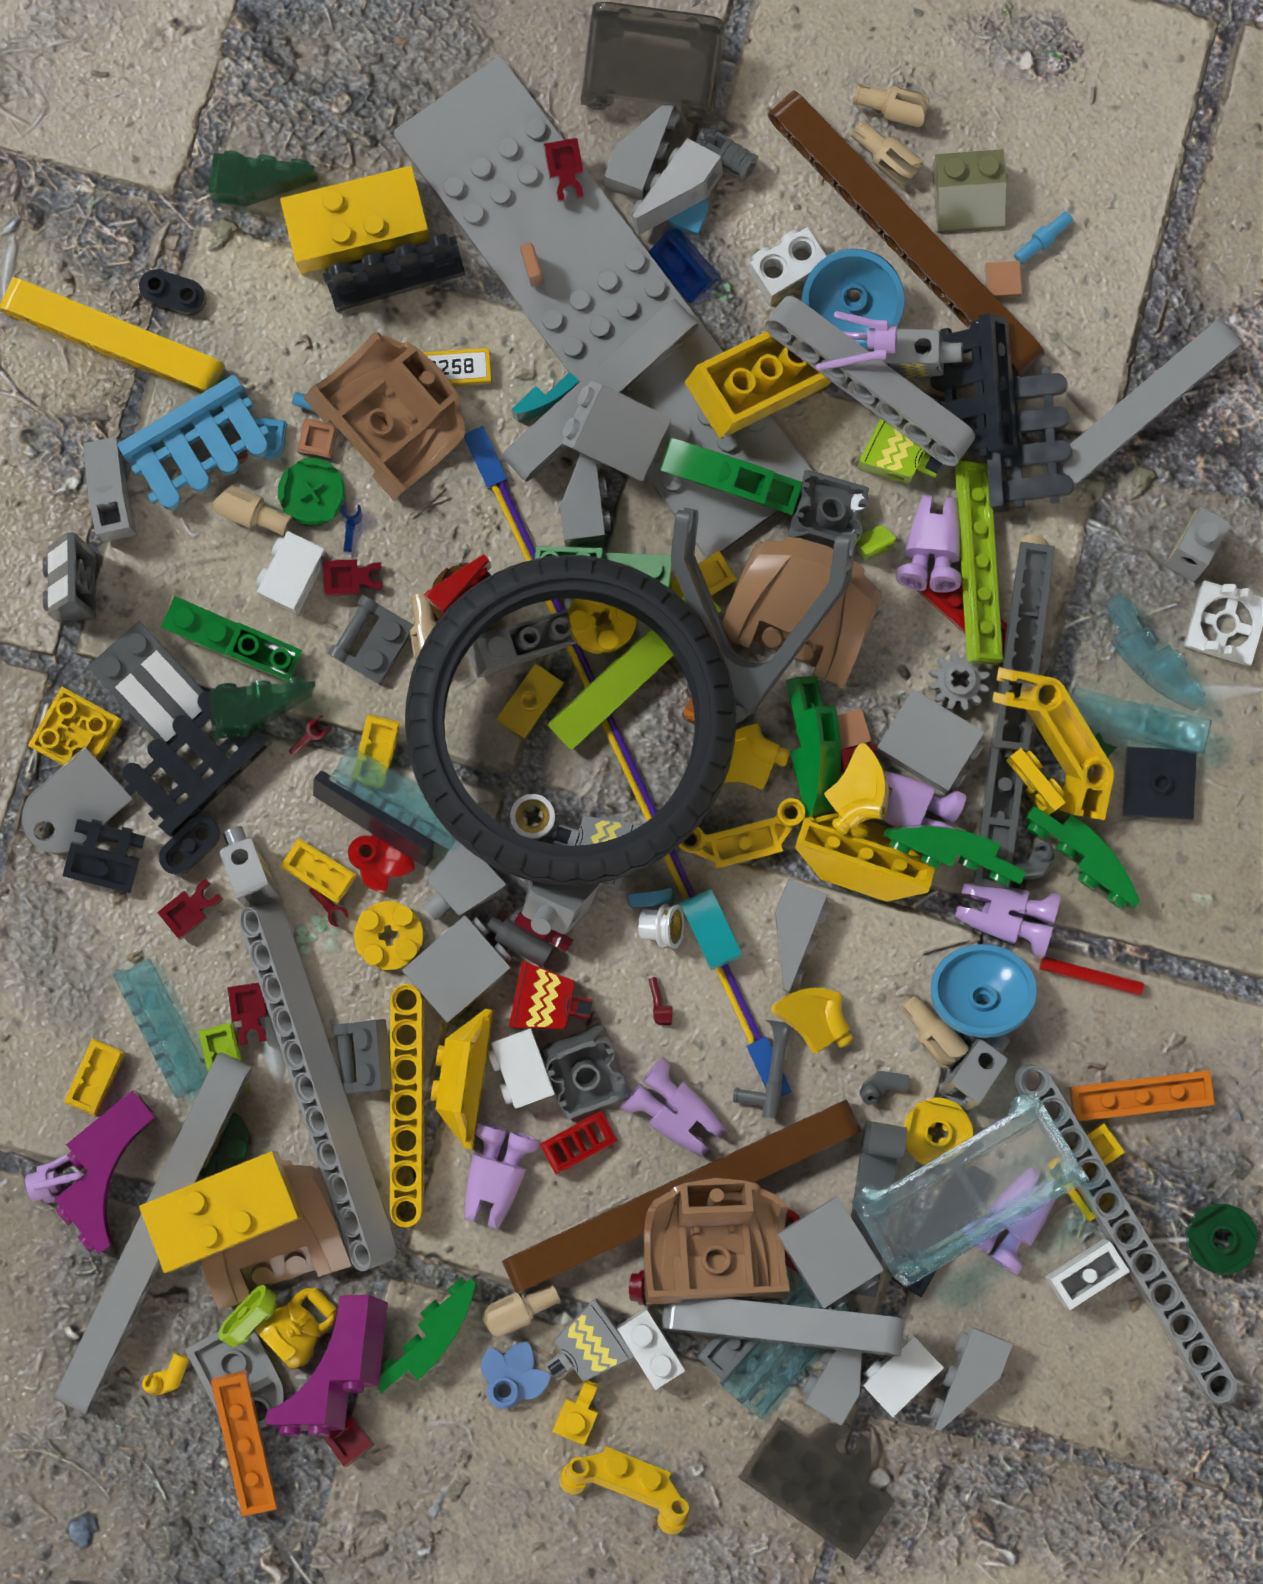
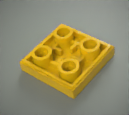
[28,686,123,765]

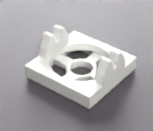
[1183,580,1263,666]

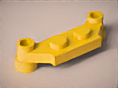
[678,798,805,869]
[559,1446,689,1535]

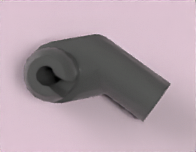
[1011,842,1055,882]
[860,1071,909,1105]

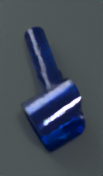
[341,502,363,552]

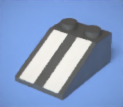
[42,532,96,620]
[87,621,204,743]

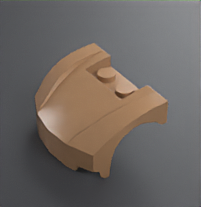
[303,333,466,501]
[722,537,882,687]
[200,1160,352,1311]
[644,1178,790,1304]

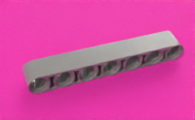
[765,296,975,466]
[502,299,699,482]
[1044,318,1243,487]
[661,1298,905,1356]

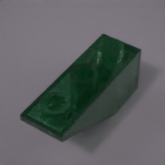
[208,150,318,207]
[208,678,316,739]

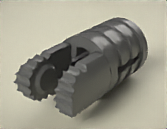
[696,127,759,182]

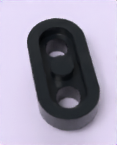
[139,269,207,316]
[159,816,220,875]

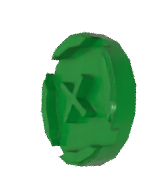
[278,458,346,526]

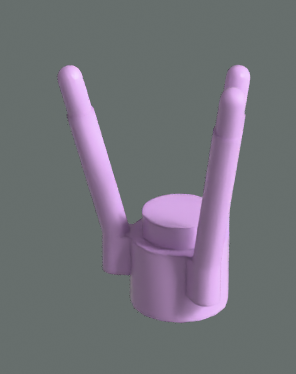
[815,311,897,371]
[25,1154,82,1204]

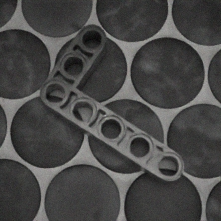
[849,1121,907,1297]

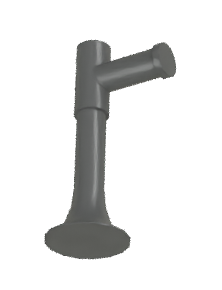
[733,1020,794,1119]

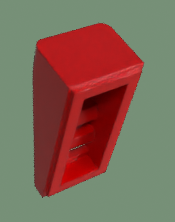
[424,554,492,614]
[540,1110,618,1175]

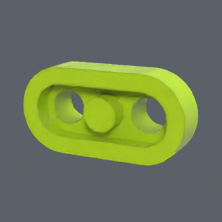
[218,1285,277,1347]

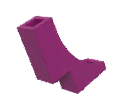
[55,1090,158,1254]
[266,1294,388,1437]

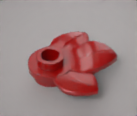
[348,834,415,893]

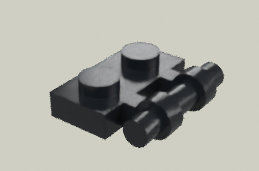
[62,819,146,893]

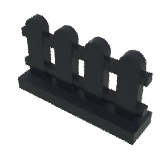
[323,234,466,312]
[930,313,1018,461]
[987,367,1075,513]
[122,691,272,837]

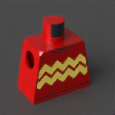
[509,961,593,1030]

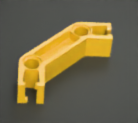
[992,667,1114,820]

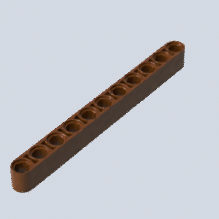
[767,90,1044,377]
[502,1099,862,1293]

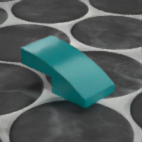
[512,372,580,422]
[680,889,742,971]

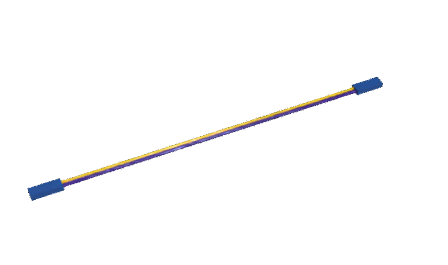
[464,426,792,1097]

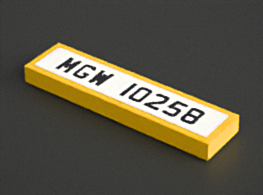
[423,348,492,386]

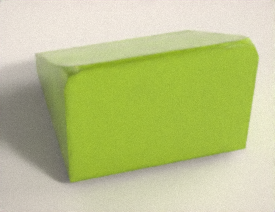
[856,525,896,562]

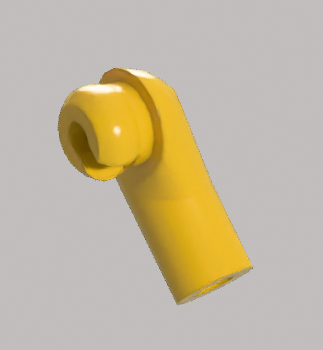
[142,1352,190,1396]

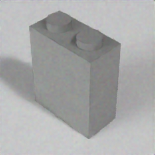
[561,380,671,481]
[876,689,985,794]
[402,916,512,1024]
[776,1196,884,1310]

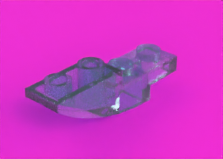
[1104,593,1206,711]
[1071,687,1212,754]

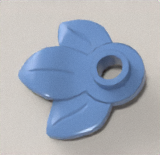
[481,1341,551,1409]

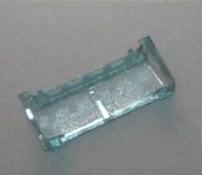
[851,1092,1089,1288]

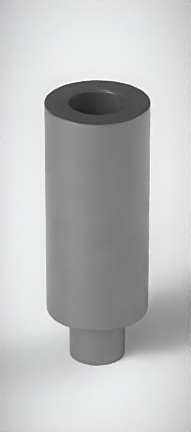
[486,917,555,968]

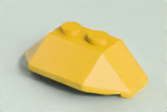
[795,813,935,902]
[431,1009,494,1150]

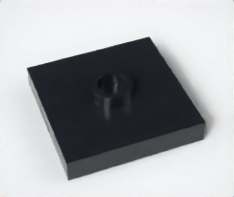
[1122,746,1197,820]

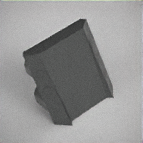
[788,470,869,549]
[540,1025,630,1119]

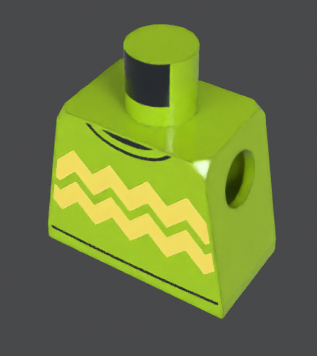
[857,418,943,484]

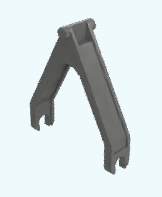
[671,507,857,723]

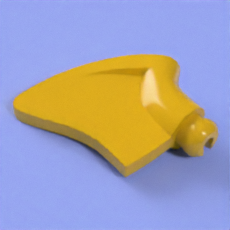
[724,723,790,790]
[824,743,889,835]
[771,988,853,1054]

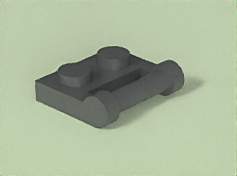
[327,595,414,686]
[333,1019,392,1094]

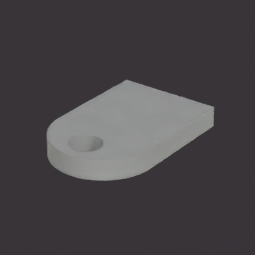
[22,746,133,853]
[185,1328,285,1429]

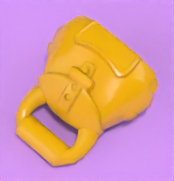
[255,1288,337,1370]

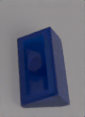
[648,228,721,303]

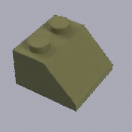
[932,149,1007,233]

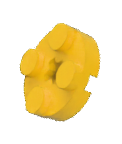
[567,599,636,654]
[354,901,424,971]
[903,1098,973,1168]

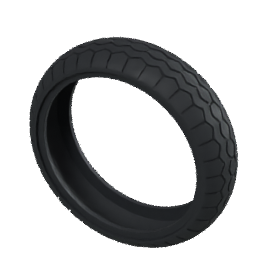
[405,555,736,886]

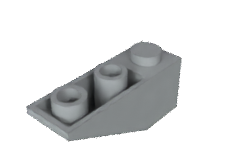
[604,96,681,200]
[631,138,723,235]
[83,436,137,542]
[560,453,611,546]
[468,610,576,678]
[775,879,831,992]
[801,1308,863,1426]
[929,1325,1013,1431]

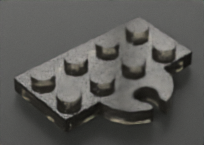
[738,1417,895,1560]

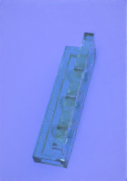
[329,745,456,850]
[112,959,208,1098]
[720,1282,852,1419]

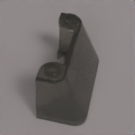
[580,1,726,124]

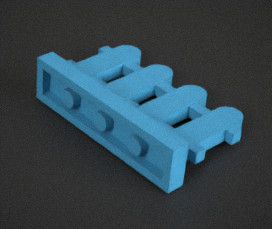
[117,374,271,510]

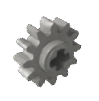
[928,650,990,712]

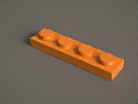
[1069,1070,1215,1121]
[211,1370,278,1517]

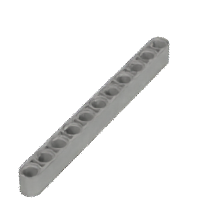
[239,901,396,1271]
[55,1052,253,1415]
[1014,1064,1237,1403]

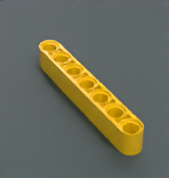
[0,277,225,394]
[390,984,425,1228]

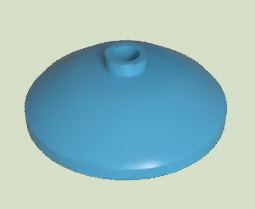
[802,248,905,349]
[931,944,1037,1038]

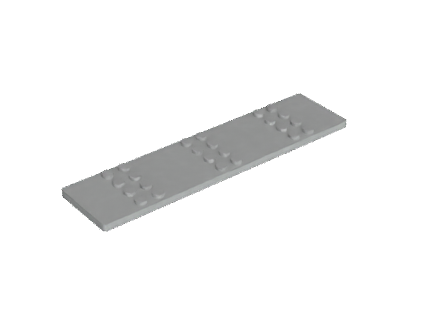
[394,58,812,557]

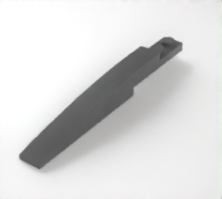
[973,542,1055,890]

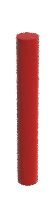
[1039,957,1144,996]

